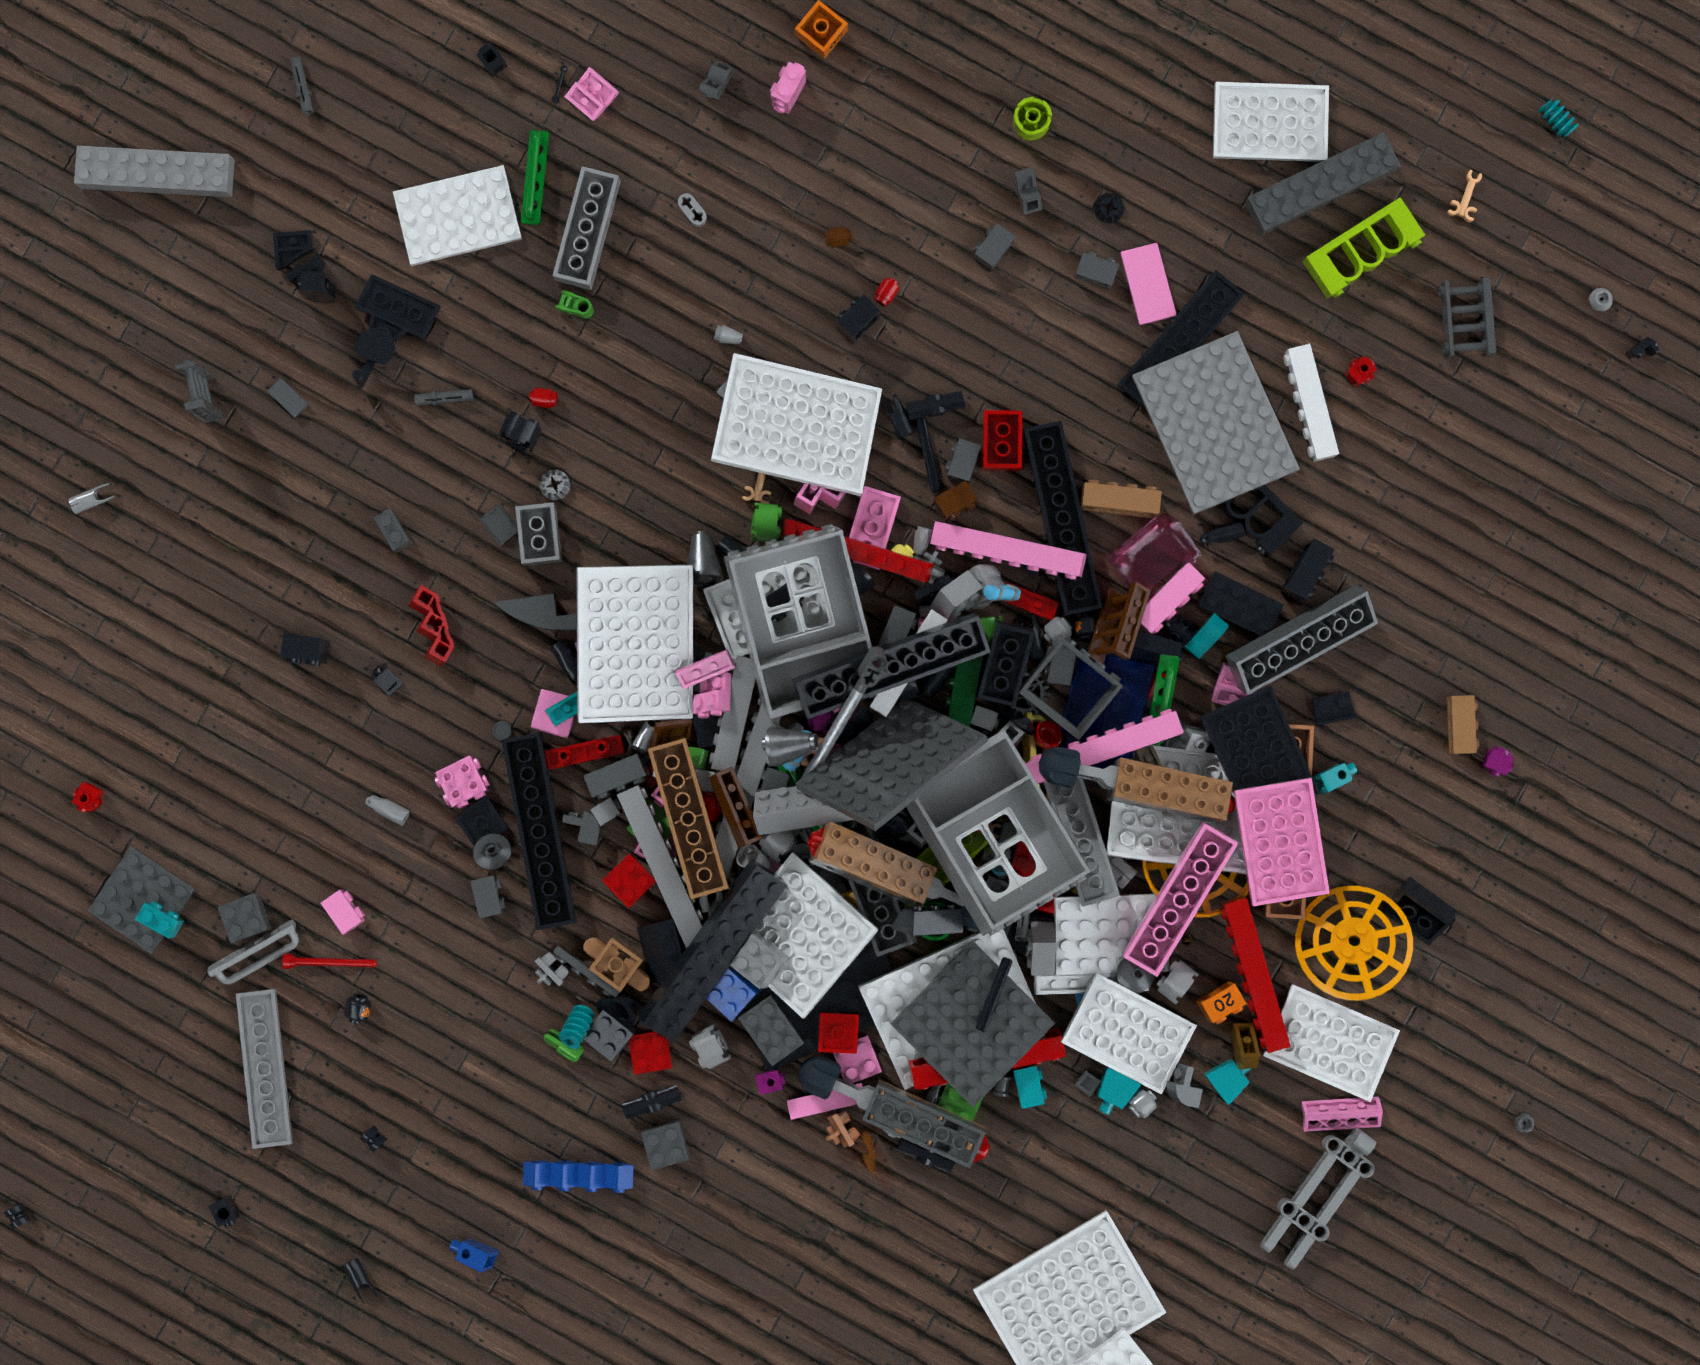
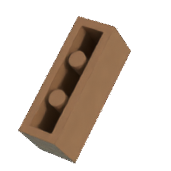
[1447,695,1479,754]

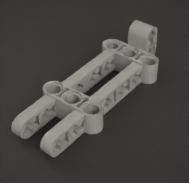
[1260,1128,1377,1270]

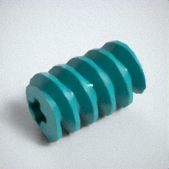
[1537,97,1579,139]
[559,1005,595,1049]

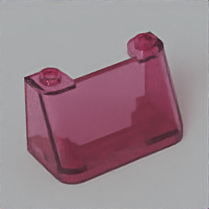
[1107,513,1202,600]

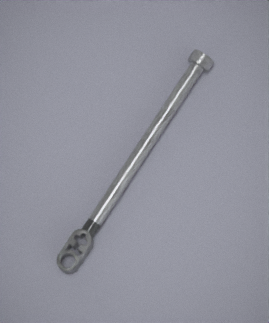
[801,646,887,778]

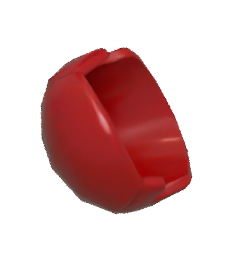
[1033,720,1062,750]

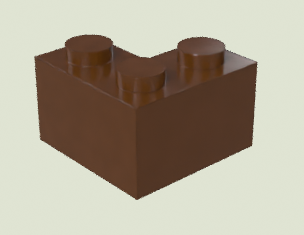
[933,480,978,522]

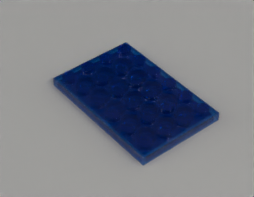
[1057,649,1156,769]

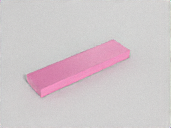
[787,1082,863,1120]

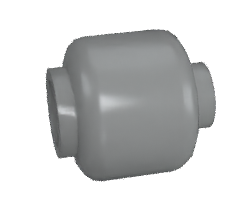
[1044,617,1073,644]
[1128,1089,1157,1118]

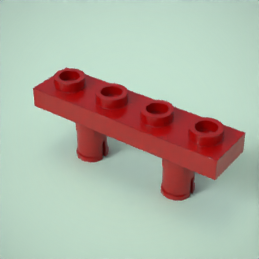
[545,734,625,770]

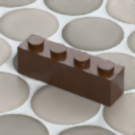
[708,766,763,849]

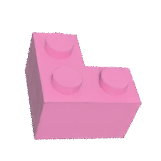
[793,483,845,514]

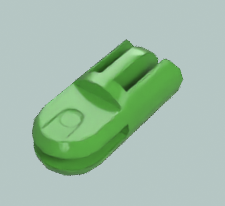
[544,1029,583,1062]

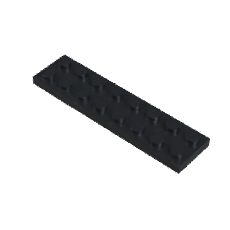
[1117,270,1245,410]

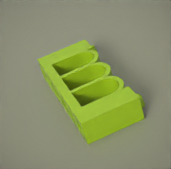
[1302,197,1425,299]

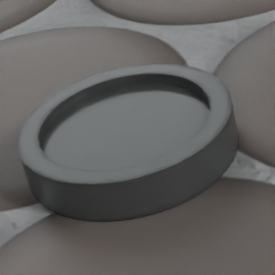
[492,721,512,740]

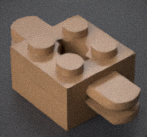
[583,937,650,992]

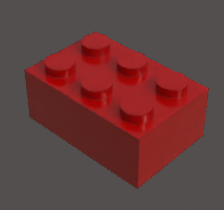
[982,410,1022,471]

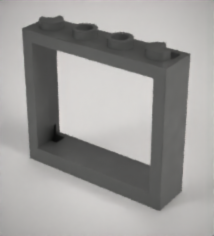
[1019,636,1123,740]

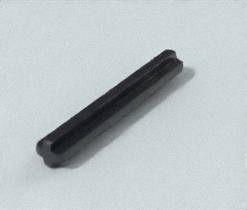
[916,418,941,492]
[976,957,1013,1032]

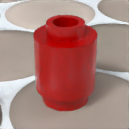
[874,277,900,307]
[529,387,558,408]

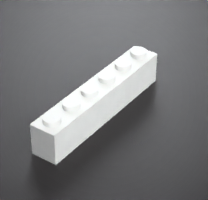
[1283,344,1339,462]

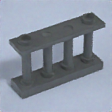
[1438,278,1496,359]
[175,359,224,423]

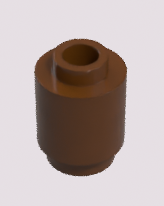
[824,226,852,248]

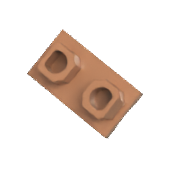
[825,1111,860,1148]

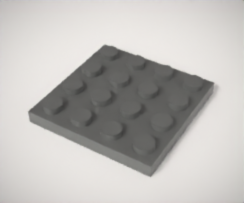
[88,846,196,954]

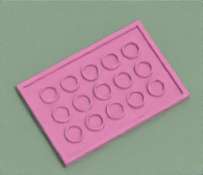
[1234,778,1330,906]

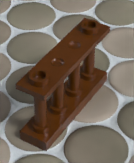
[1088,582,1151,664]

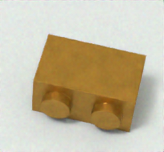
[1230,1022,1261,1069]

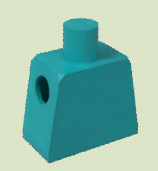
[1312,763,1357,795]
[1203,1059,1252,1105]
[1097,1066,1141,1115]

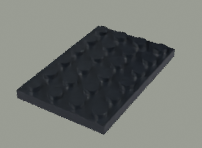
[1199,685,1319,794]

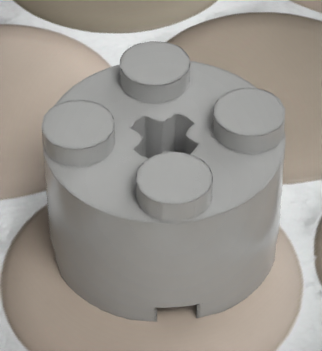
[759,829,802,864]
[1156,960,1199,1005]
[689,1024,731,1069]

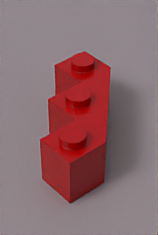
[408,585,454,666]

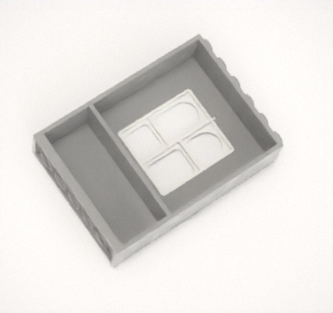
[724,524,872,719]
[906,730,1090,936]

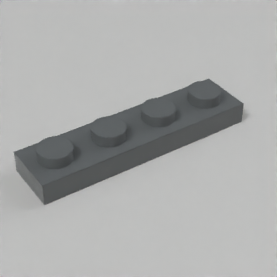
[553,945,620,998]

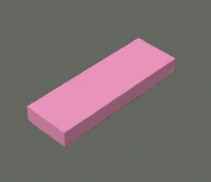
[675,649,736,689]

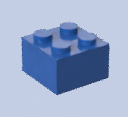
[706,966,762,1022]

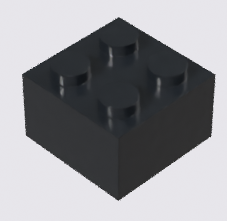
[837,295,880,345]
[280,633,330,666]

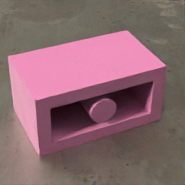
[321,889,365,935]

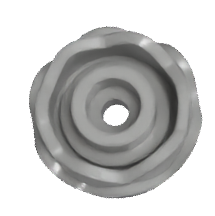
[1589,288,1613,311]

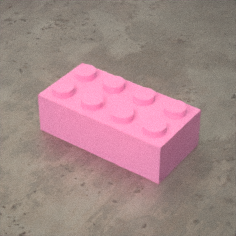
[1139,562,1205,634]

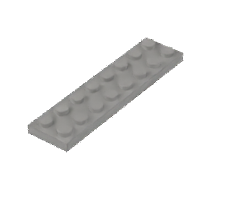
[1044,777,1120,907]
[236,989,293,1149]

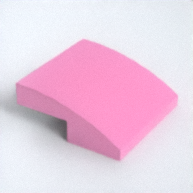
[565,67,620,121]
[1212,662,1254,705]
[531,689,574,739]

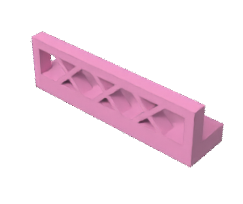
[1301,1097,1383,1132]

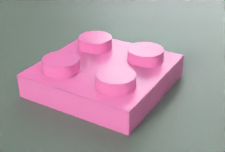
[833,1035,882,1084]

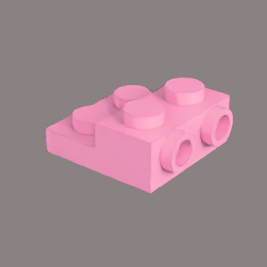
[693,672,731,718]

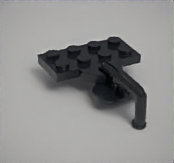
[352,274,441,388]

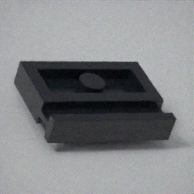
[1311,691,1355,726]

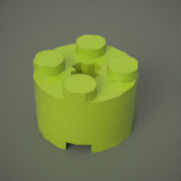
[1013,97,1052,141]

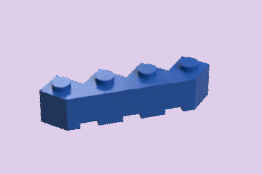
[523,1160,634,1193]

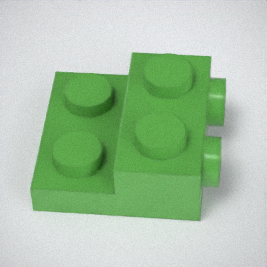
[937,1083,983,1121]

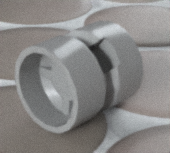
[736,844,771,869]

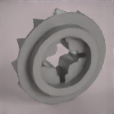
[539,470,570,500]

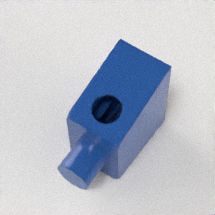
[449,1239,499,1273]

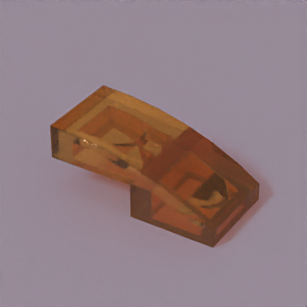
[861,1130,875,1174]

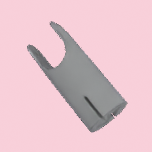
[68,483,115,514]
[632,720,664,754]
[365,795,410,826]

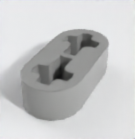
[678,193,707,227]

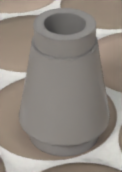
[714,324,743,345]
[913,526,933,555]

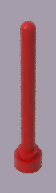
[282,953,377,969]

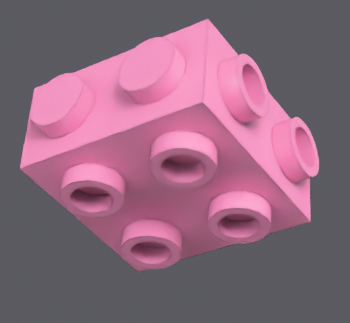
[770,62,806,114]
[434,755,490,809]

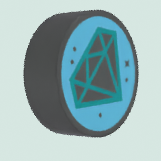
[990,865,1008,880]

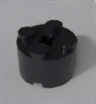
[497,411,542,452]

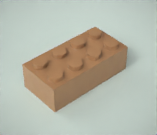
[1080,480,1162,519]

